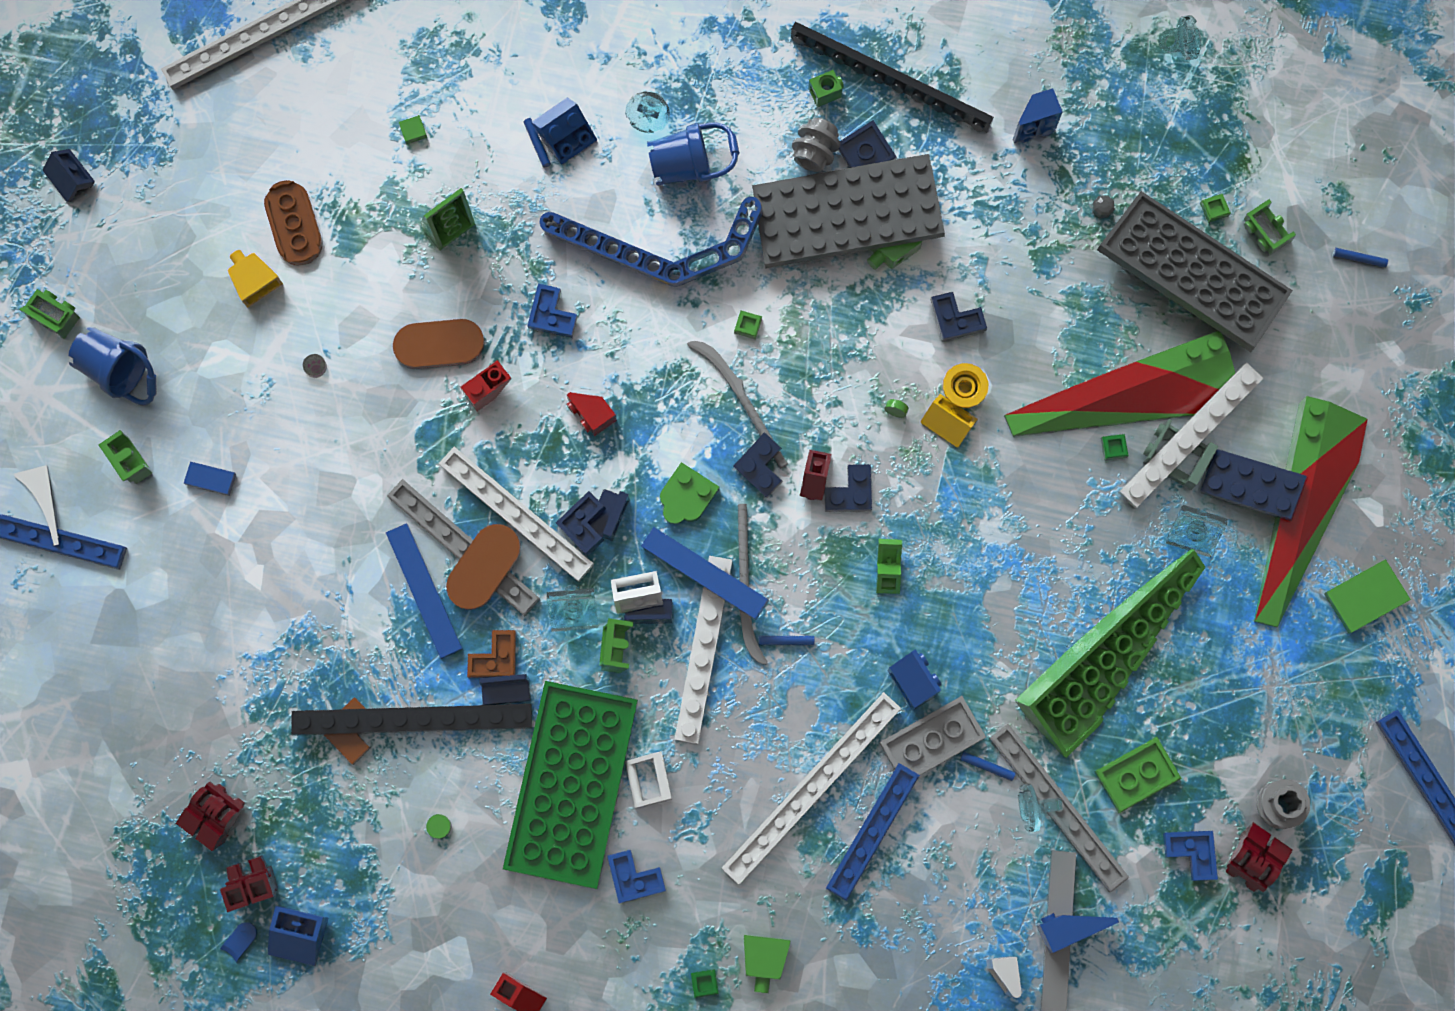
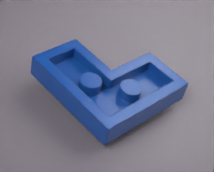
[527,283,578,338]
[1163,831,1218,881]
[607,850,666,904]

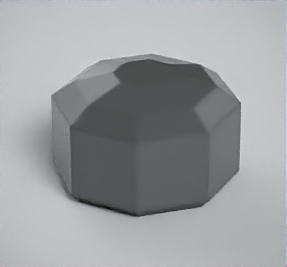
[1092,195,1115,218]

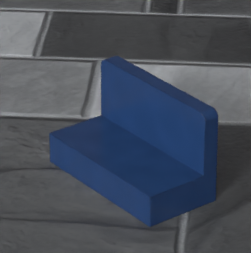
[43,149,95,202]
[590,489,630,541]
[624,599,672,624]
[479,674,531,705]

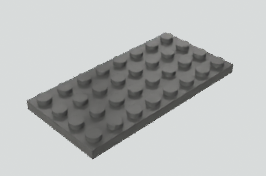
[752,154,945,269]
[1097,191,1293,352]

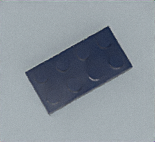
[1200,449,1308,521]

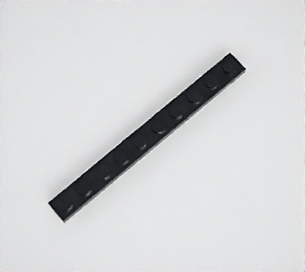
[791,21,994,133]
[291,704,532,736]

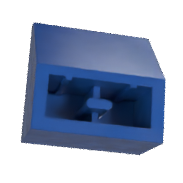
[1012,88,1063,143]
[532,97,597,165]
[887,649,942,711]
[268,906,329,966]

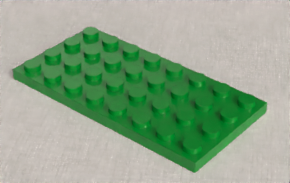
[503,681,638,889]

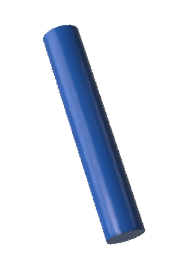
[523,118,551,168]
[1333,247,1388,268]
[759,636,815,645]
[960,751,1016,781]

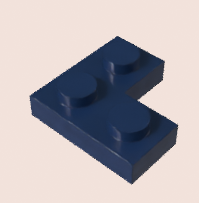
[930,292,987,342]
[733,432,783,498]
[825,464,872,512]
[556,491,606,556]

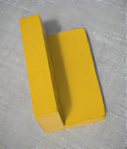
[921,394,978,447]

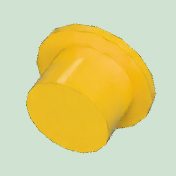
[943,363,989,408]

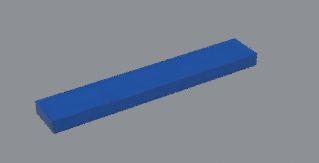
[0,514,127,570]
[386,523,463,659]
[641,527,769,620]
[1376,710,1455,845]
[826,763,920,901]

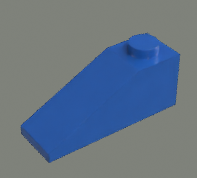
[1037,913,1119,953]

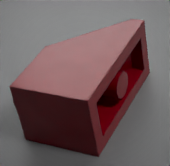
[800,449,832,501]

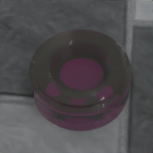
[303,354,327,378]

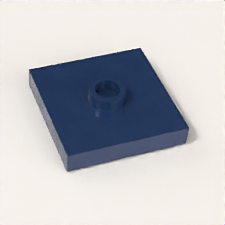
[838,120,897,168]

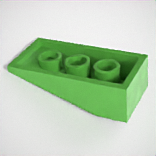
[421,188,475,250]

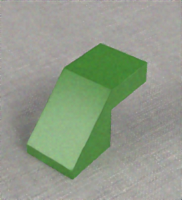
[876,539,902,594]

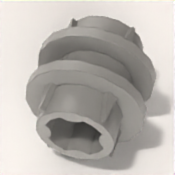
[792,118,840,172]
[1257,779,1310,829]

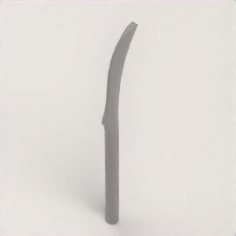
[687,341,788,469]
[738,504,768,665]

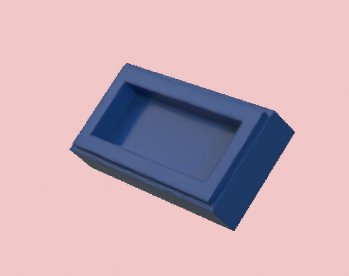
[184,461,236,496]

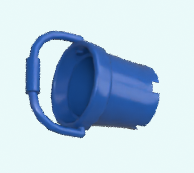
[647,122,740,186]
[68,327,157,405]

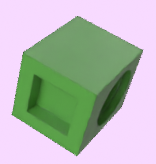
[808,70,844,108]

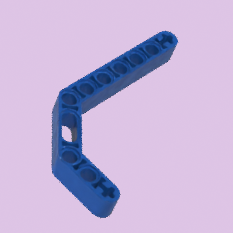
[539,197,763,287]

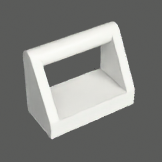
[611,571,663,614]
[625,751,672,808]
[986,956,1022,998]

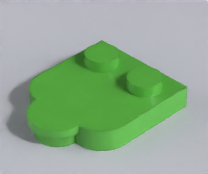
[660,462,720,524]

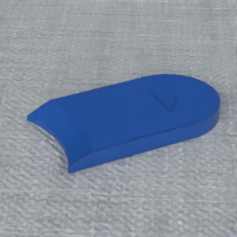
[220,922,257,962]

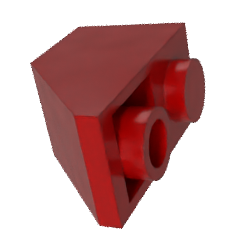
[461,360,512,412]
[566,392,617,436]
[490,972,547,1011]

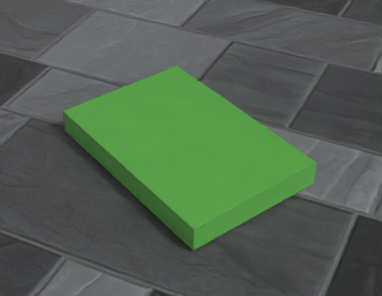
[1324,559,1411,634]
[1094,737,1182,813]

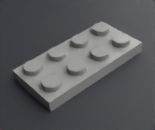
[879,696,986,775]

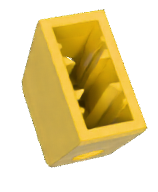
[227,250,283,308]

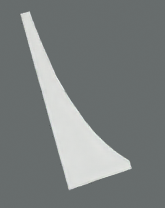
[14,465,59,546]

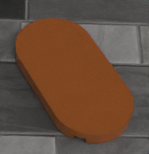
[264,180,322,265]
[393,319,485,369]
[446,524,520,610]

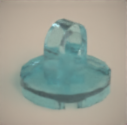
[1158,15,1201,60]
[625,91,670,134]
[1018,784,1063,833]

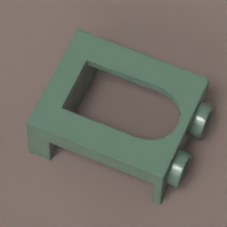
[1143,419,1218,490]

